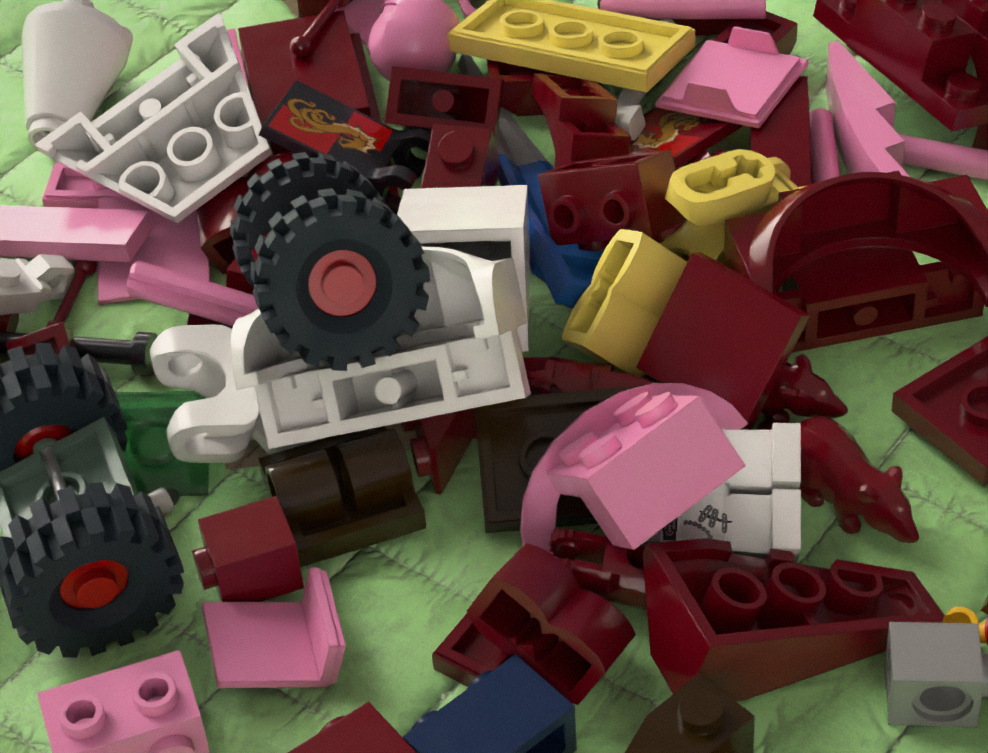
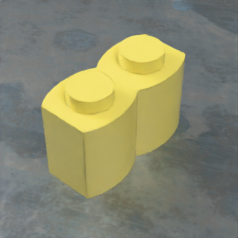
[561,229,687,378]

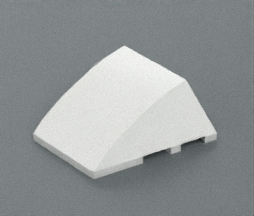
[34,12,272,224]

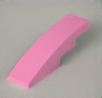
[826,41,910,177]

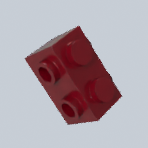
[538,149,686,252]

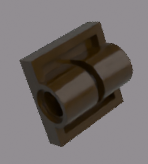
[258,426,426,567]

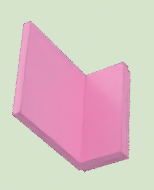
[202,568,346,688]

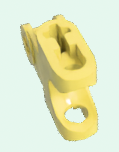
[659,149,808,265]

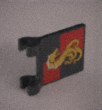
[259,80,432,215]

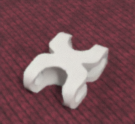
[150,324,330,463]

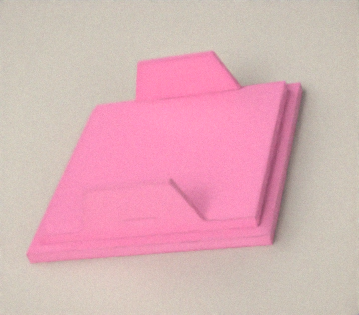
[655,26,808,128]

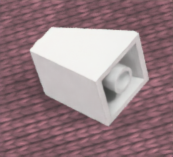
[397,185,530,352]

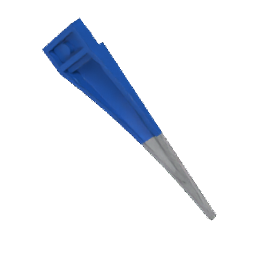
[458,54,605,308]

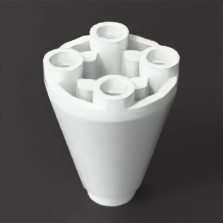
[22,0,133,148]

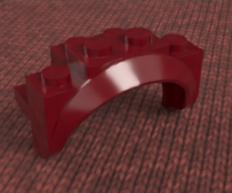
[813,0,988,150]
[724,170,988,353]

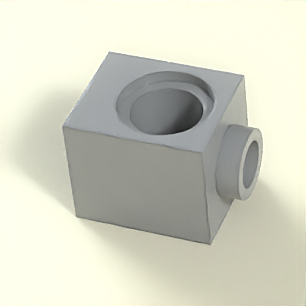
[884,622,988,727]

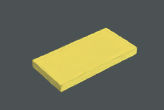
[447,0,695,93]

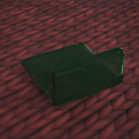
[115,391,210,496]

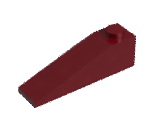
[643,538,945,701]

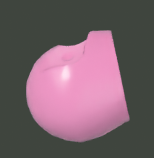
[368,0,460,82]

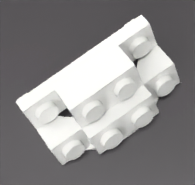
[231,247,531,449]

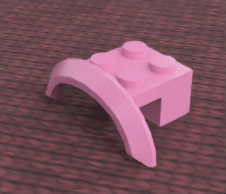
[520,383,749,559]

